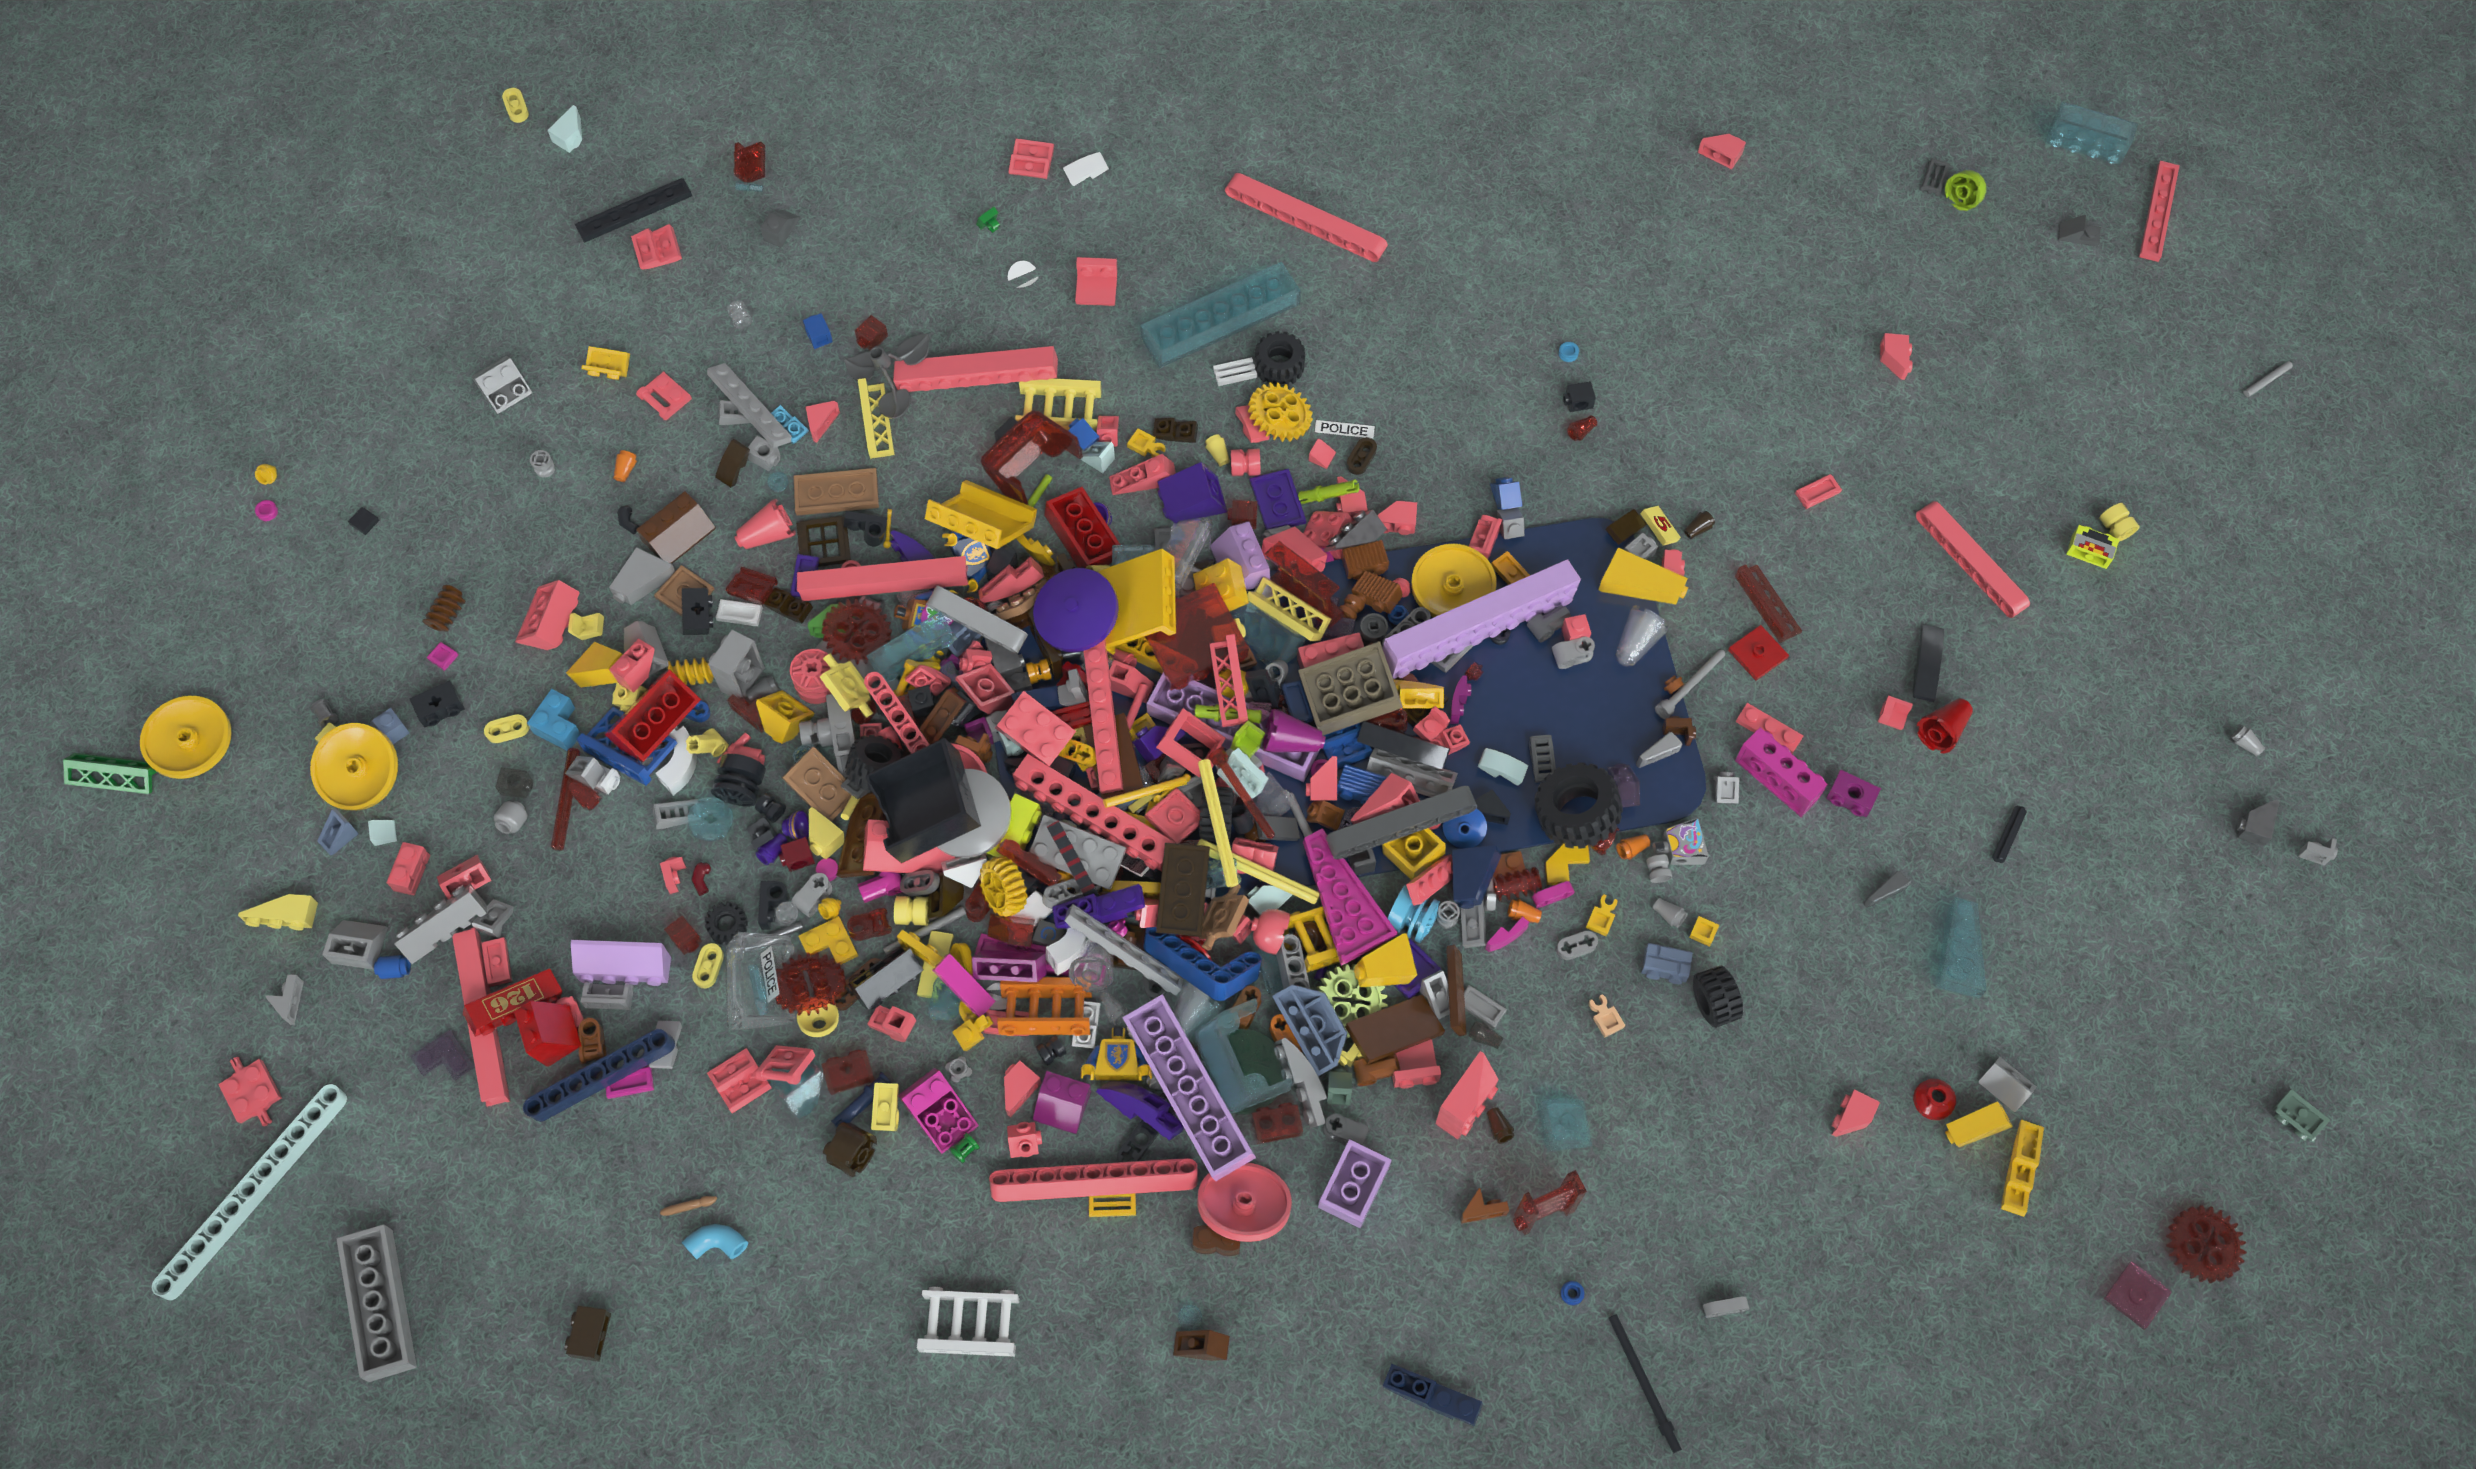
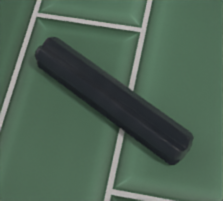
[1992,805,2027,863]

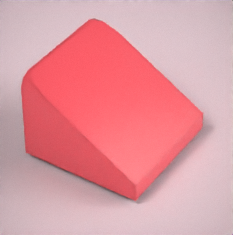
[1309,439,1336,469]

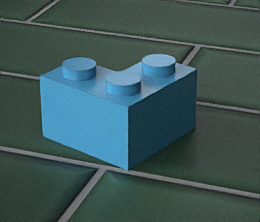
[527,689,581,752]

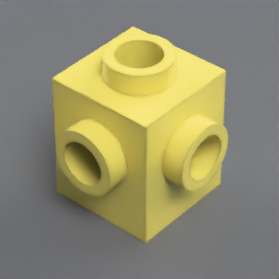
[612,683,647,712]

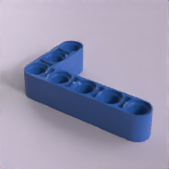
[1143,927,1262,1001]

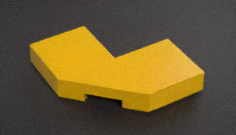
[1545,844,1590,885]

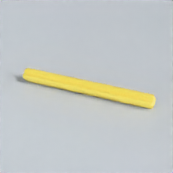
[1198,759,1238,887]
[1197,839,1320,904]

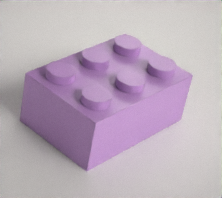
[1318,1139,1392,1228]

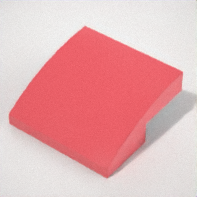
[1008,139,1054,179]
[631,224,682,270]
[707,1048,771,1113]

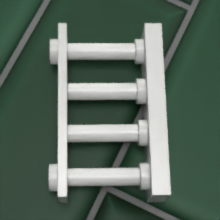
[917,1287,1019,1357]

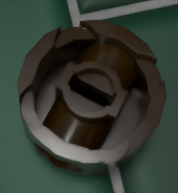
[823,1122,877,1177]

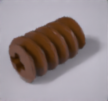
[422,585,466,632]

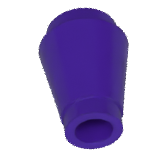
[755,833,788,865]

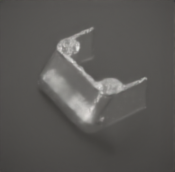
[1164,517,1212,599]

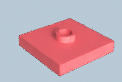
[1145,788,1200,844]

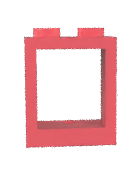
[1156,708,1226,777]

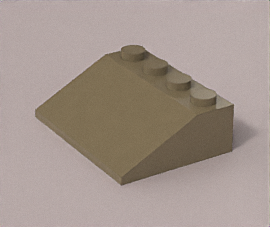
[1298,642,1403,735]

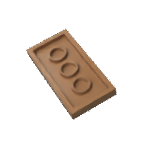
[794,468,879,516]

